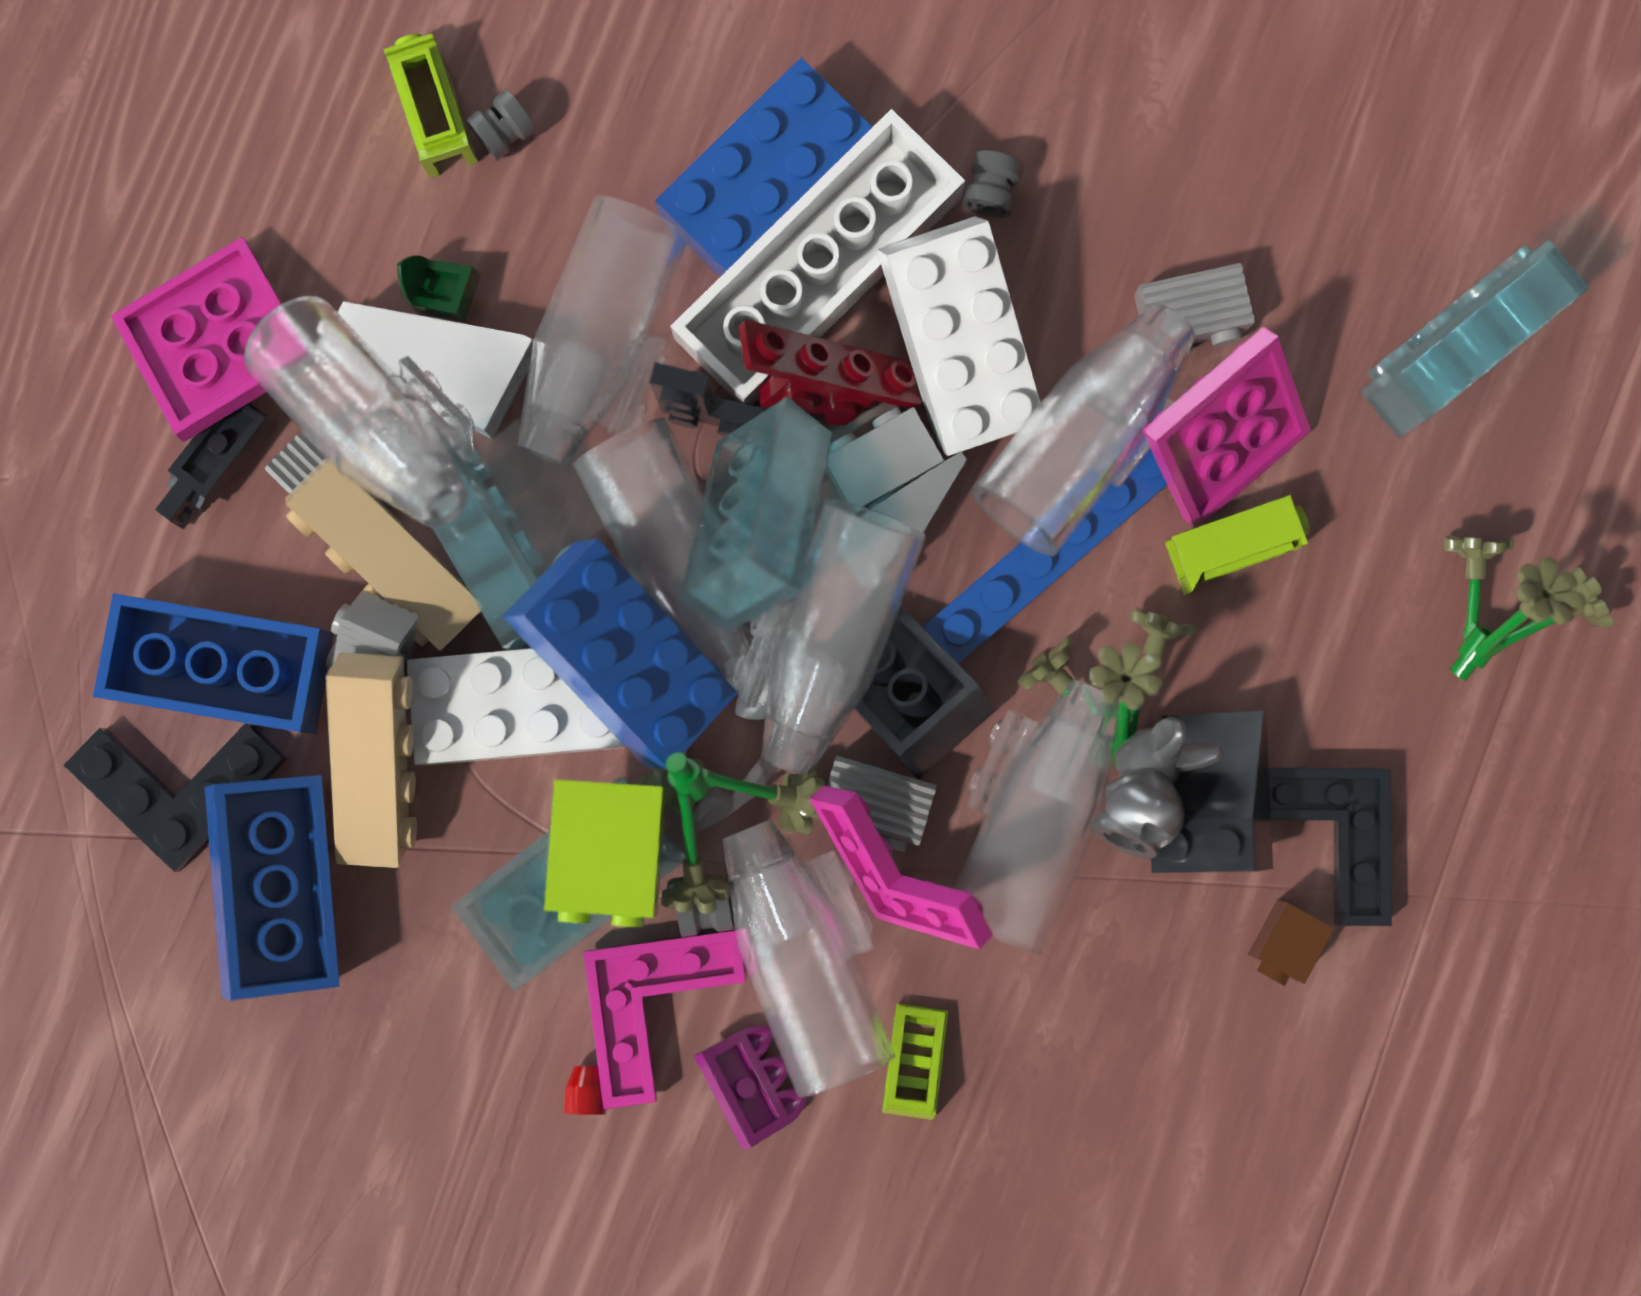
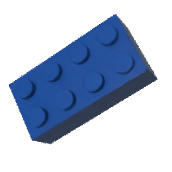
[655,57,872,277]
[502,539,738,770]
[93,593,334,734]
[205,775,340,1001]

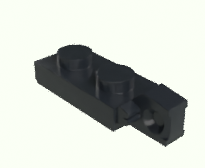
[155,403,276,529]

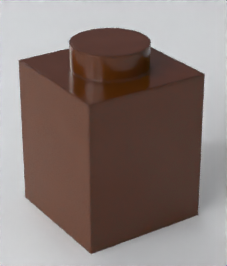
[1247,900,1334,986]

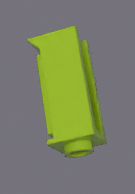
[383,33,478,178]
[1164,495,1310,596]

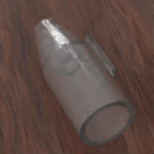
[517,196,689,467]
[244,296,475,528]
[972,304,1195,556]
[573,417,762,680]
[733,499,926,774]
[954,679,1119,955]
[722,819,896,1097]

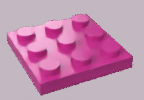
[111,237,317,442]
[1142,326,1311,528]

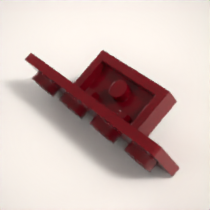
[739,320,921,426]

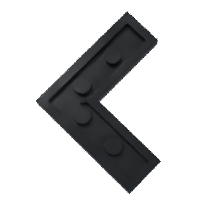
[649,362,814,453]
[63,723,287,872]
[1269,768,1392,926]

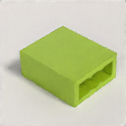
[544,779,667,927]

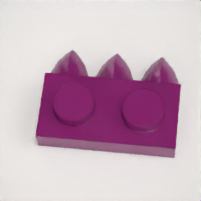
[694,1025,807,1150]

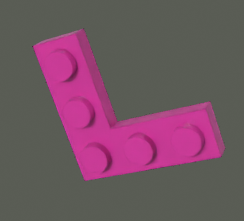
[809,785,993,950]
[583,929,747,1109]

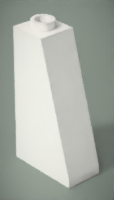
[319,301,539,439]

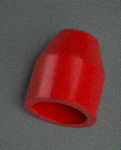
[564,1066,606,1115]

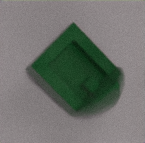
[397,255,481,322]

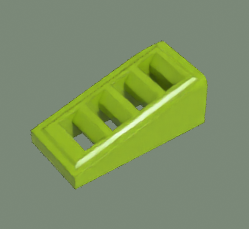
[882,1003,948,1120]

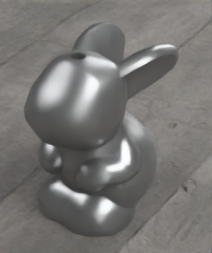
[1090,717,1223,859]

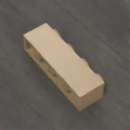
[285,453,485,651]
[326,652,417,868]

